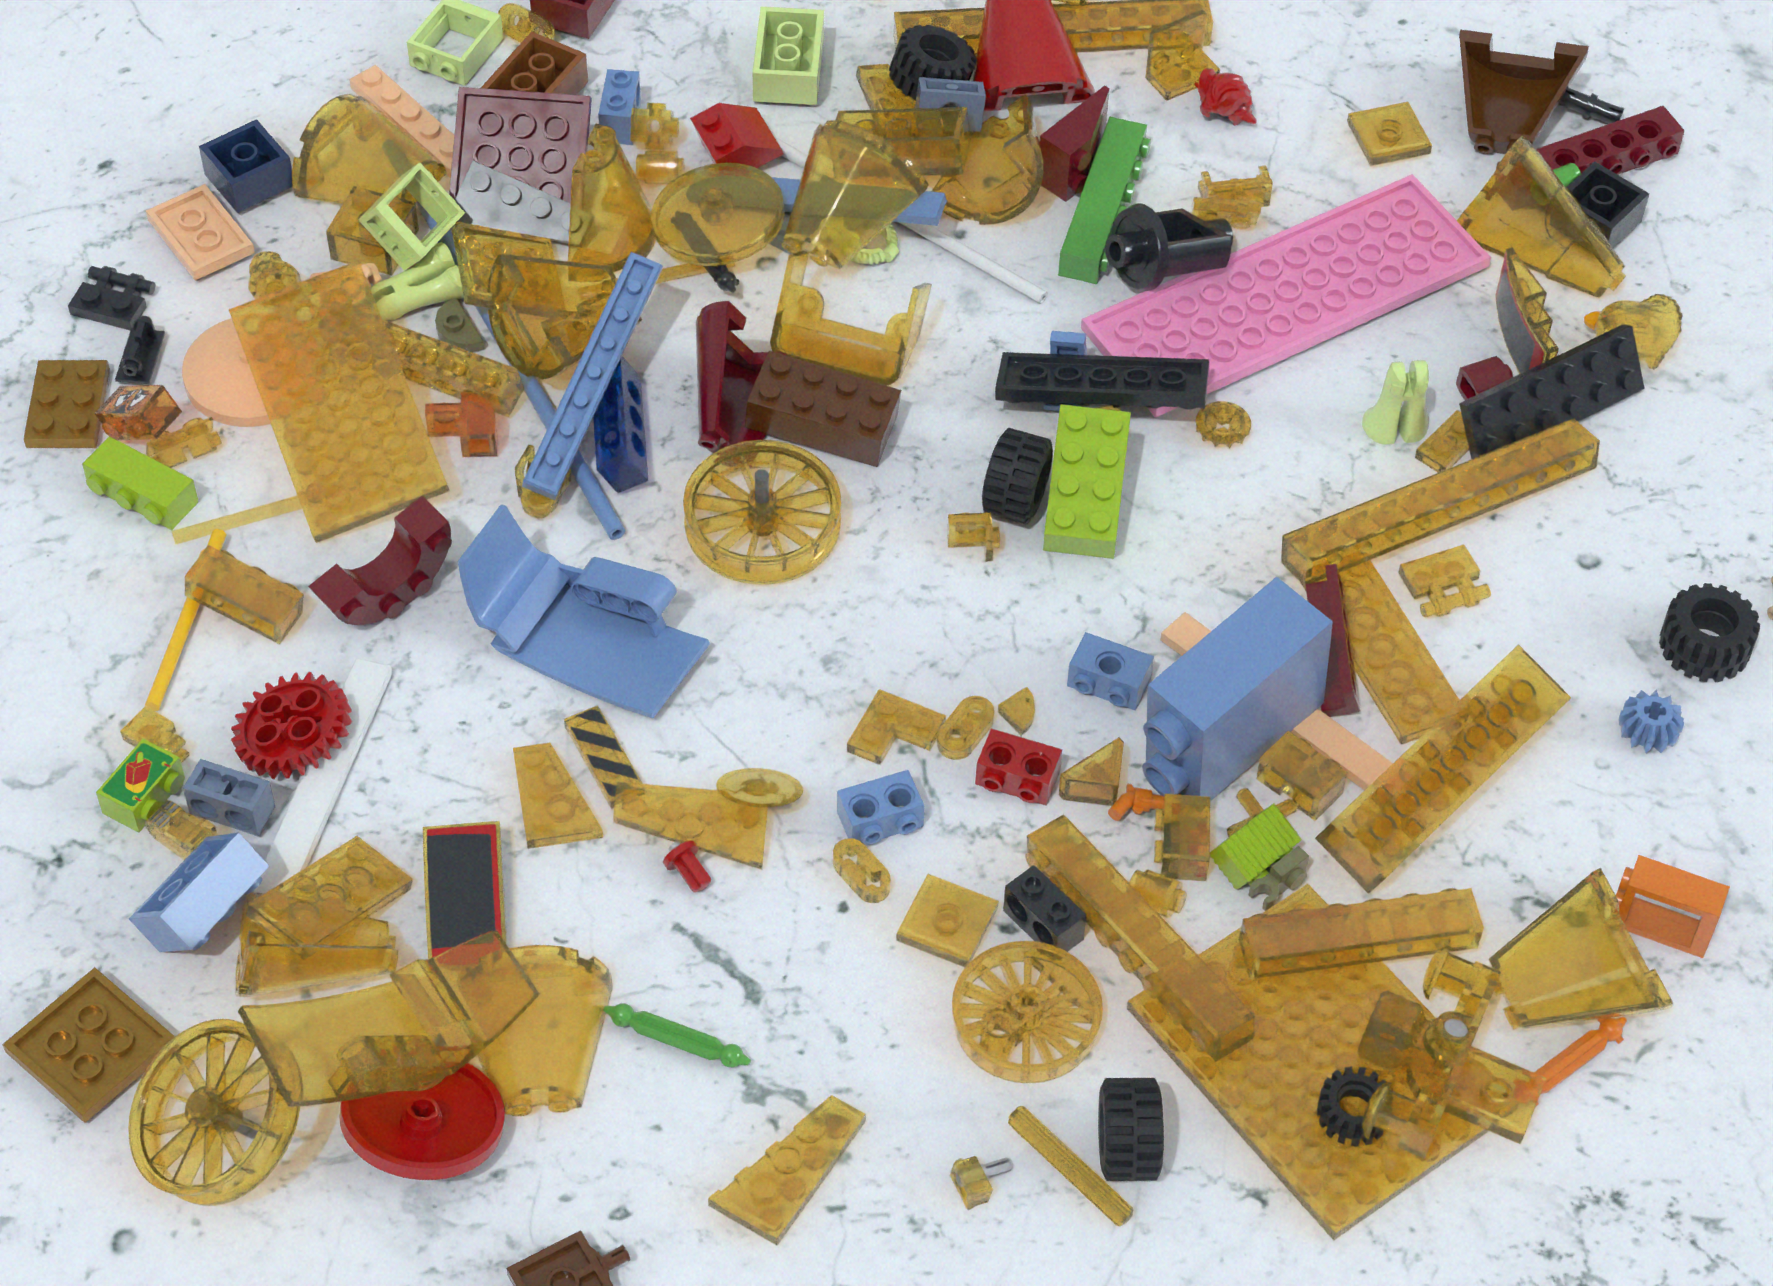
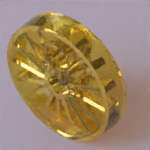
[952,941,1103,1083]

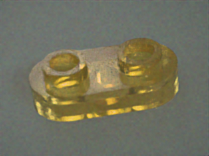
[498,3,555,43]
[937,696,994,760]

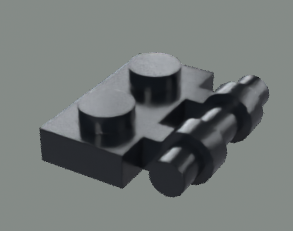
[68,266,156,330]

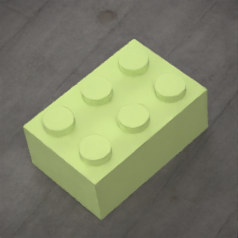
[752,7,824,105]

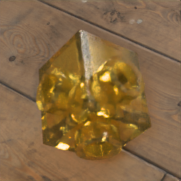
[630,103,679,150]

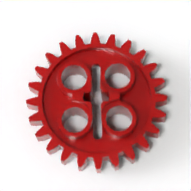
[231,672,352,779]

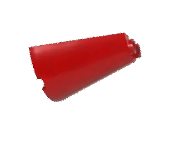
[973,0,1095,112]

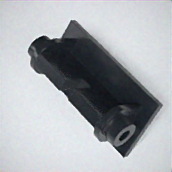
[115,316,165,384]

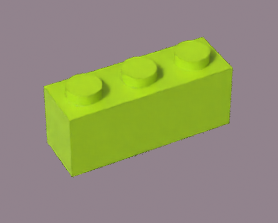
[82,436,198,530]

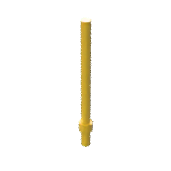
[145,529,227,711]

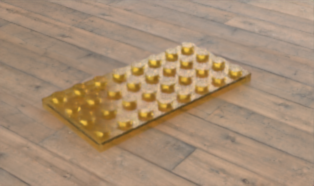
[229,260,450,543]

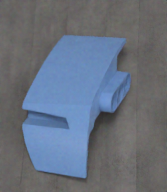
[458,505,710,718]

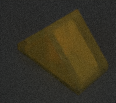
[1058,737,1124,806]

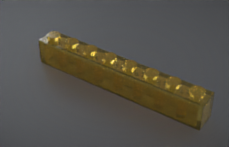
[1025,814,1255,1062]

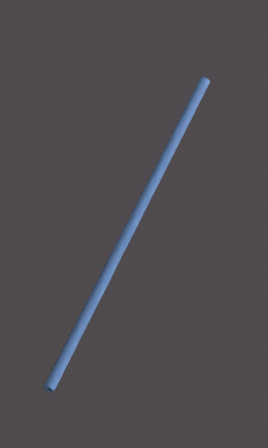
[383,138,625,540]

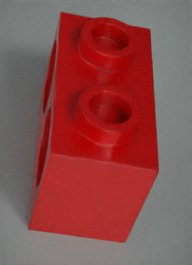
[975,728,1063,806]

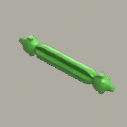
[603,1003,751,1068]

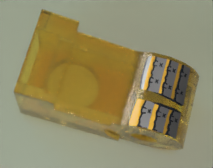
[144,800,218,860]

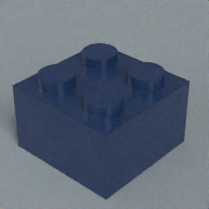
[199,119,295,213]

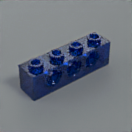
[593,356,648,493]

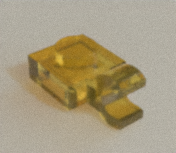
[120,706,190,763]

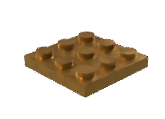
[2,967,177,1123]

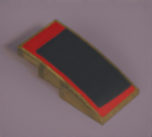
[1495,247,1559,374]
[423,821,509,975]

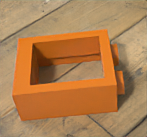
[1611,855,1730,958]

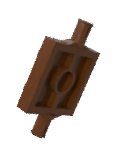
[506,1230,631,1286]

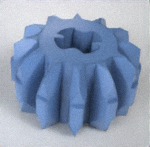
[1618,689,1684,753]

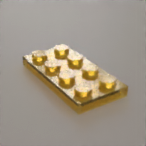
[246,836,413,960]

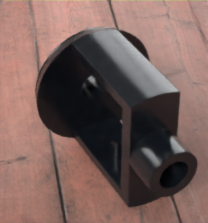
[1105,203,1233,291]

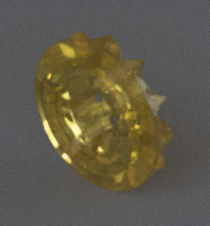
[1196,401,1251,449]

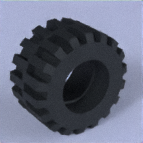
[889,25,977,106]
[982,428,1053,525]
[1659,583,1760,682]
[1098,1078,1164,1181]

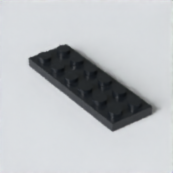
[1459,324,1645,469]
[995,352,1209,410]

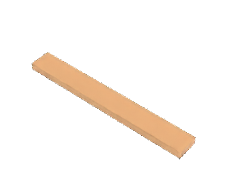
[1160,612,1414,808]

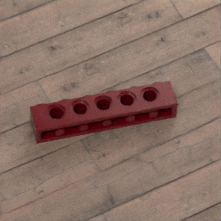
[1492,105,1685,211]

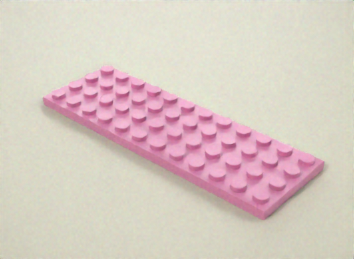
[1081,174,1491,418]

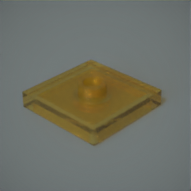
[1347,102,1432,166]
[896,874,999,968]

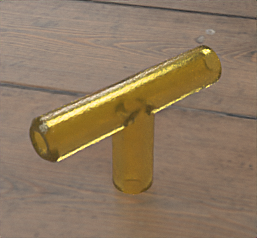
[1227,788,1297,837]

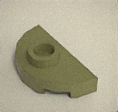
[435,298,484,352]

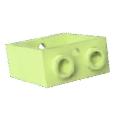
[407,0,503,86]
[358,162,465,270]

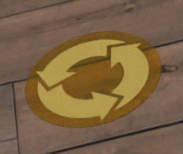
[716,768,803,807]

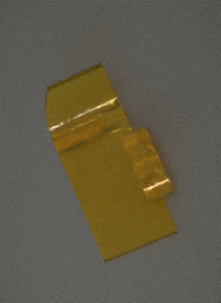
[238,931,540,1107]

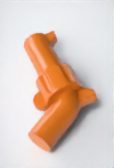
[1108,783,1181,821]

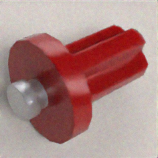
[663,840,711,892]

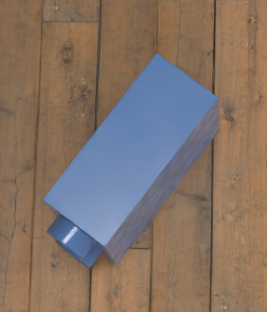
[1142,577,1333,811]

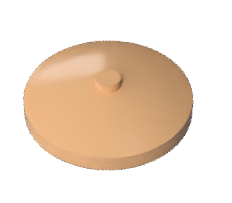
[182,314,323,427]

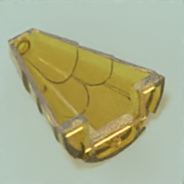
[1457,135,1626,298]

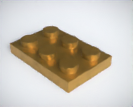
[24,360,110,448]

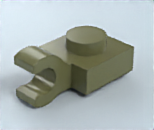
[1248,846,1309,911]

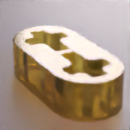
[833,838,891,903]

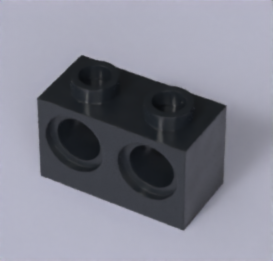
[1003,865,1087,961]

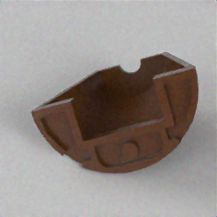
[1459,29,1589,157]

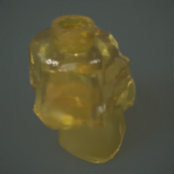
[248,251,302,309]

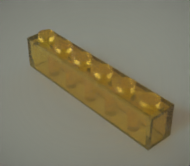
[1239,888,1484,979]

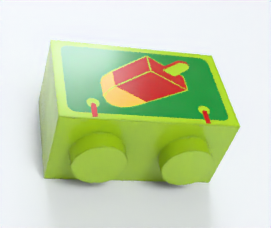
[96,739,185,833]

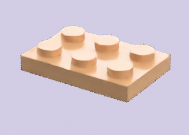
[146,184,255,281]

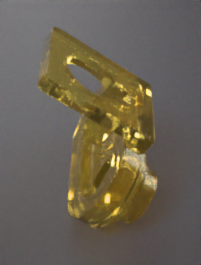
[515,445,572,518]

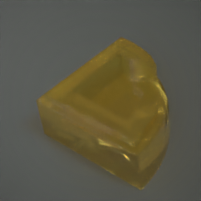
[998,687,1035,736]

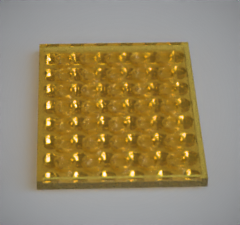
[1127,884,1519,1240]

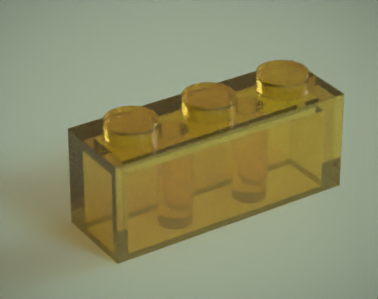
[185,545,304,645]

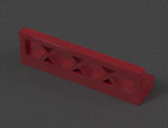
[1305,564,1360,717]

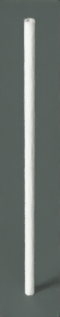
[702,99,1047,304]

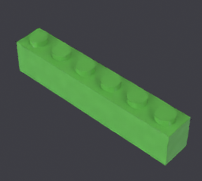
[1058,116,1151,284]

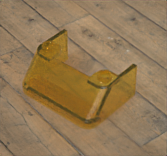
[770,250,932,386]

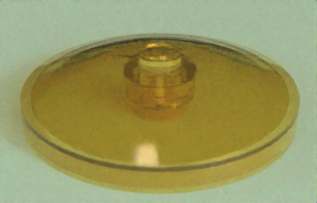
[651,163,785,266]

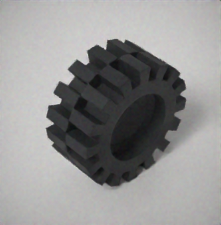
[1317,1066,1394,1147]

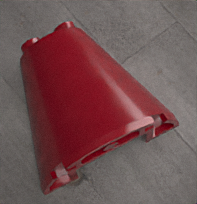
[696,301,787,466]

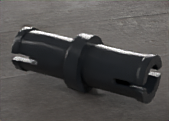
[1558,88,1625,124]

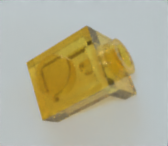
[947,512,1000,562]

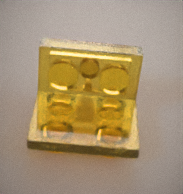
[1145,9,1220,101]

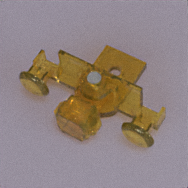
[1357,945,1546,1159]

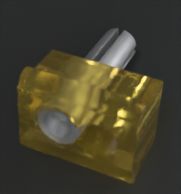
[950,1156,1012,1210]

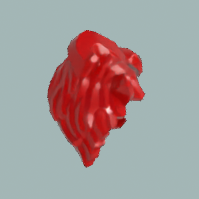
[1194,68,1257,126]

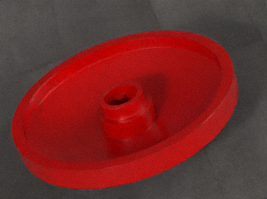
[339,1051,505,1180]

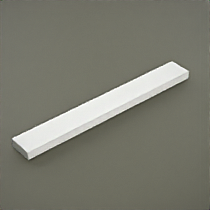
[248,658,392,914]

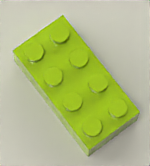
[1043,404,1131,559]

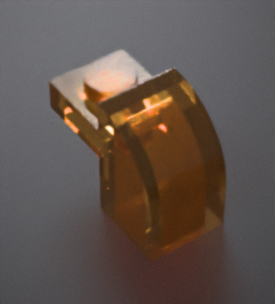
[425,392,498,458]

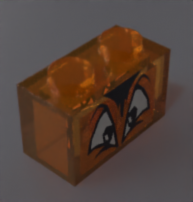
[94,385,182,440]

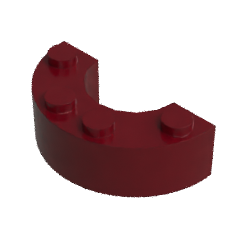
[308,495,452,625]

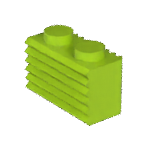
[1209,803,1302,889]

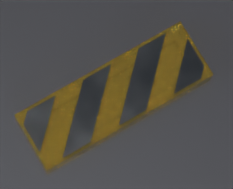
[564,705,645,809]

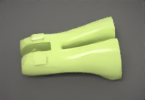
[365,242,470,321]
[1362,360,1429,444]

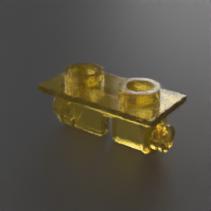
[146,417,222,468]

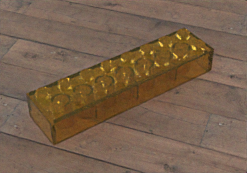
[1315,644,1571,894]

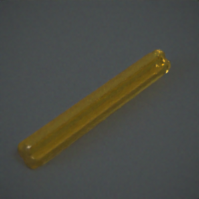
[1008,1106,1134,1227]

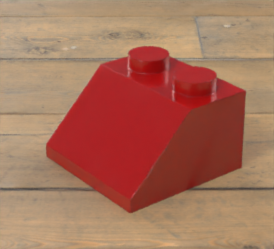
[690,103,783,175]

